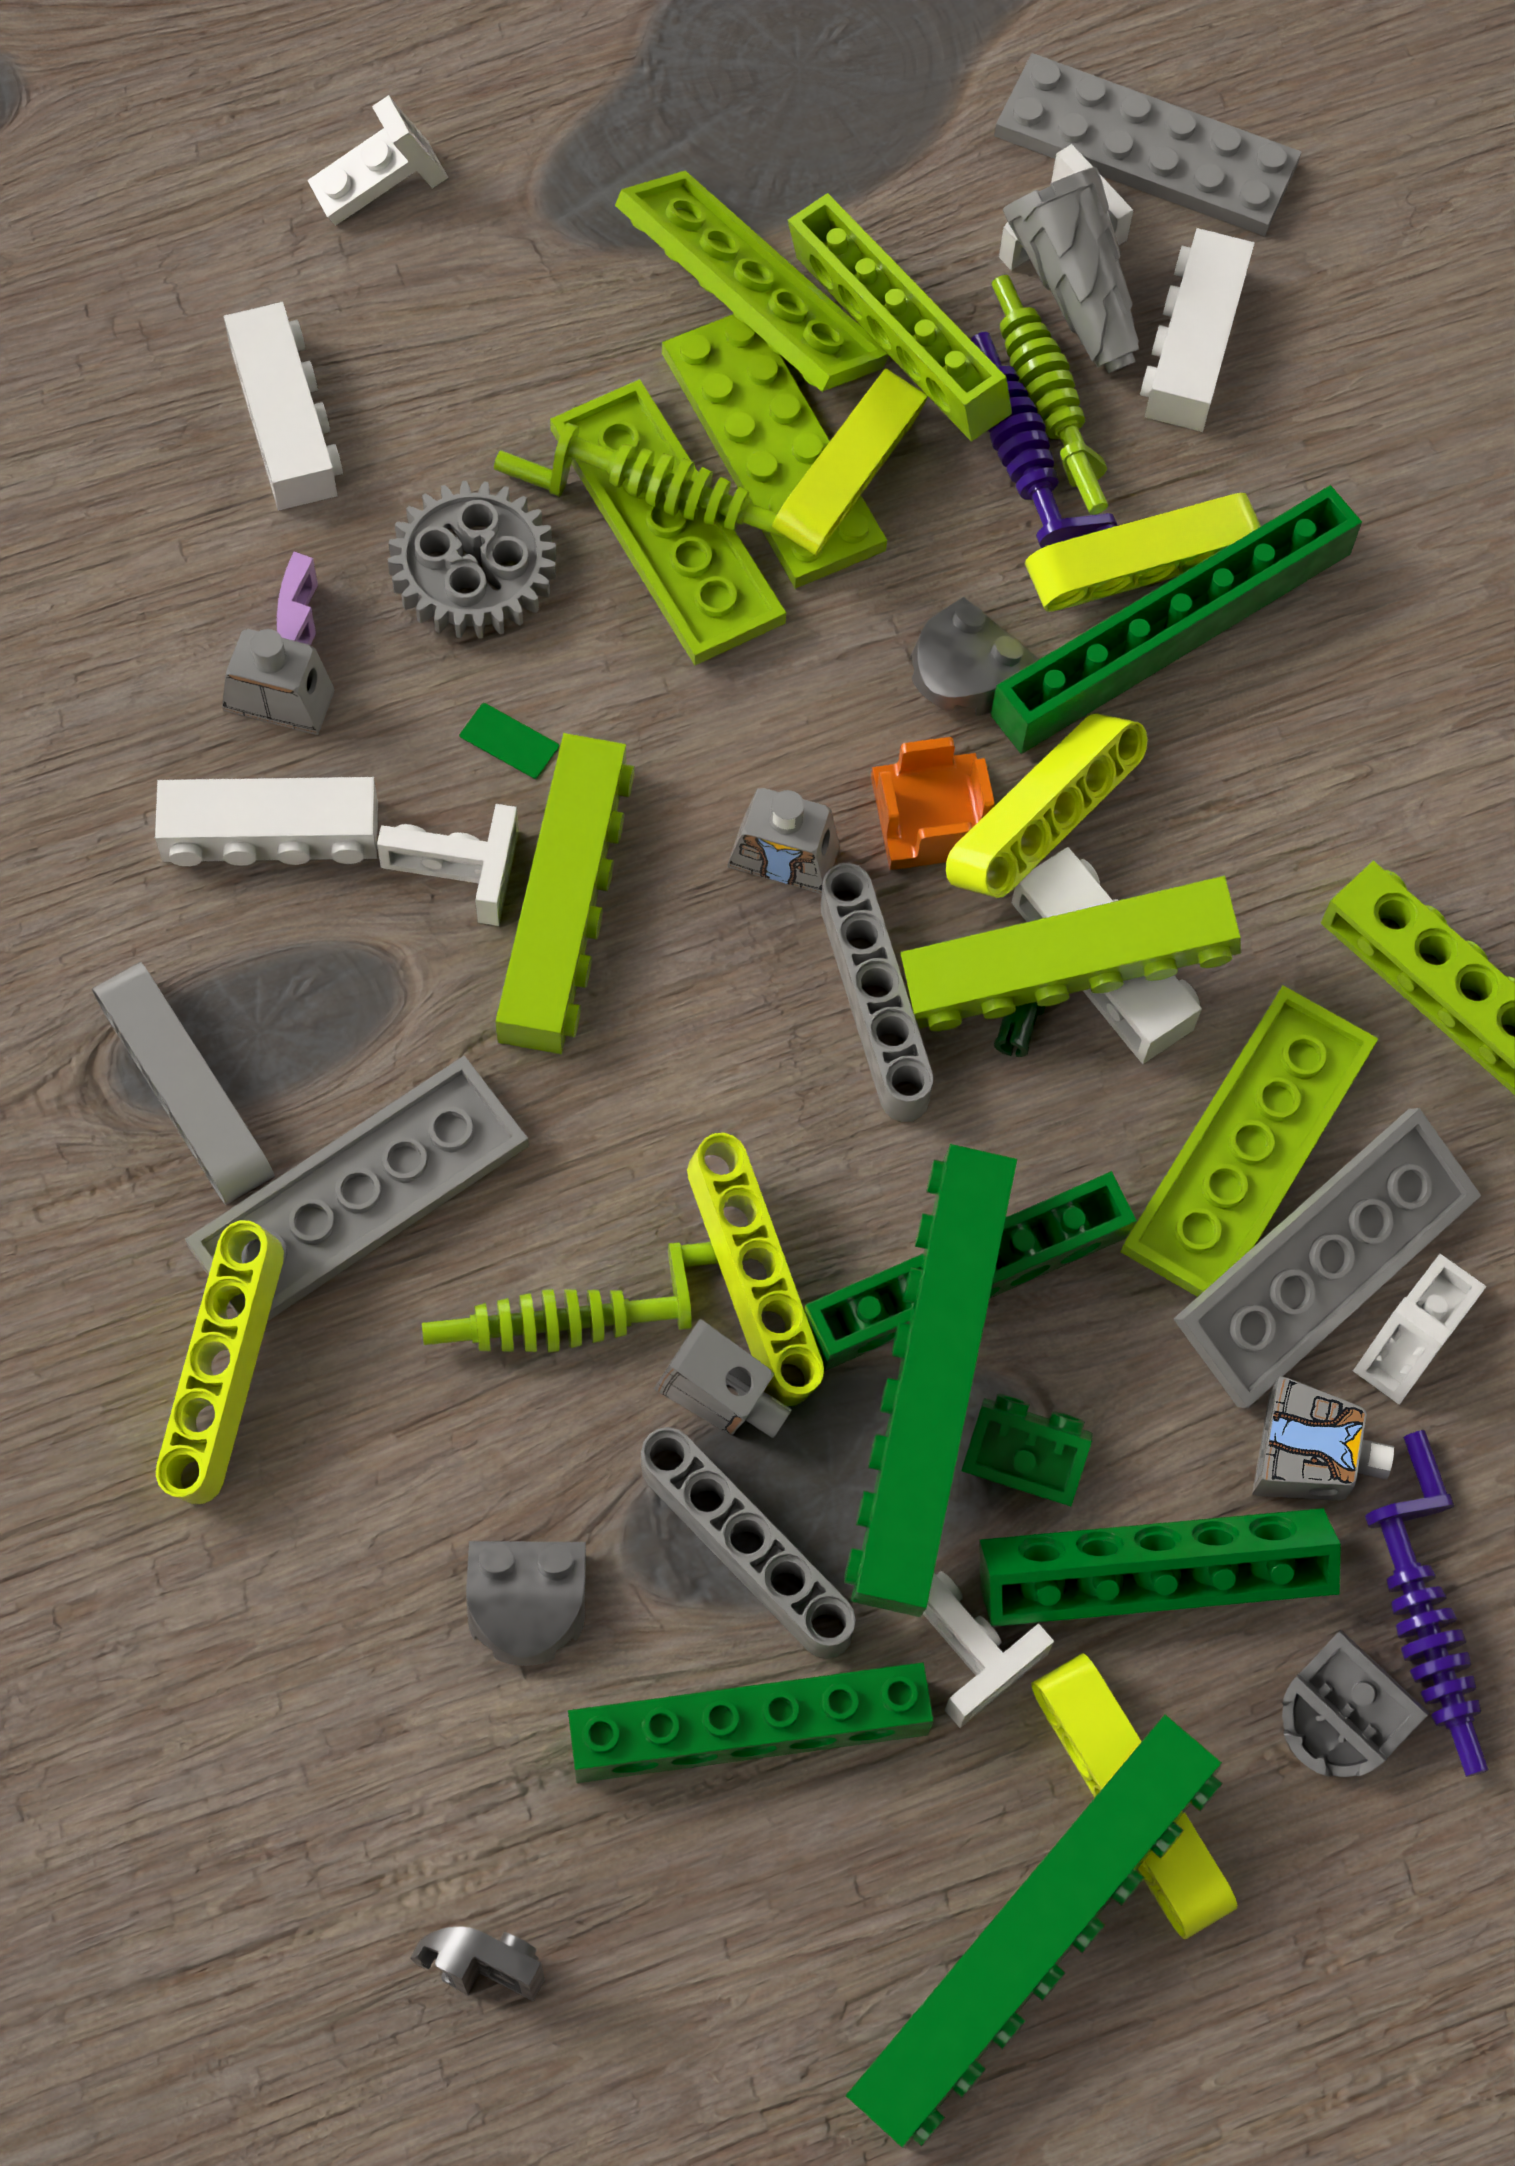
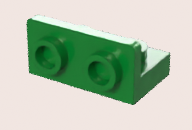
[961,1394,1093,1507]

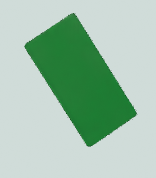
[459,703,559,779]

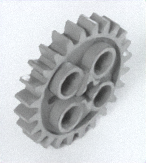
[388,481,556,638]

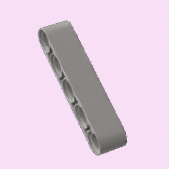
[820,863,933,1122]
[92,962,275,1205]
[641,1427,856,1659]

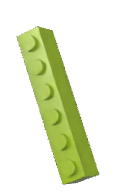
[495,733,635,1055]
[900,875,1241,1031]

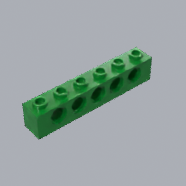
[804,1171,1137,1372]
[979,1508,1341,1627]
[568,1662,933,1783]

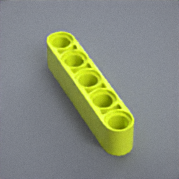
[772,368,928,556]
[1025,493,1261,612]
[946,713,1148,898]
[687,1133,824,1406]
[156,1220,284,1504]
[1031,1653,1238,1939]

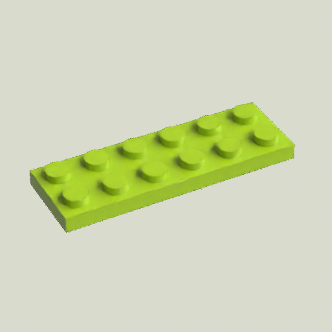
[615,170,889,392]
[662,314,888,589]
[550,379,787,666]
[1120,985,1378,1297]

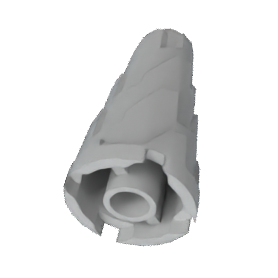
[1002,167,1139,374]

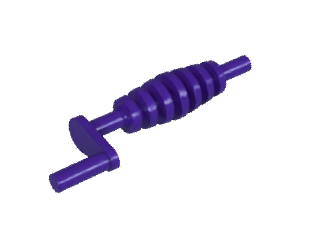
[971,332,1117,548]
[1365,1430,1489,1777]

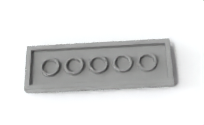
[994,53,1301,236]
[185,1055,529,1322]
[1173,1108,1481,1408]

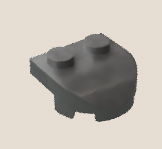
[910,597,1039,716]
[466,1541,586,1666]
[1282,1630,1429,1777]
[410,1927,545,2001]

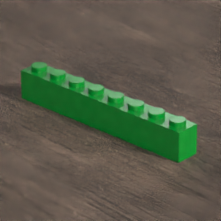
[991,485,1362,754]
[844,1144,1017,1617]
[845,1714,1223,2148]

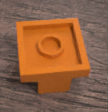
[871,737,994,870]

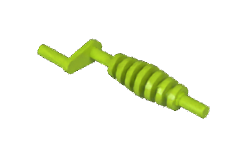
[991,275,1108,515]
[493,423,785,538]
[421,1242,749,1352]

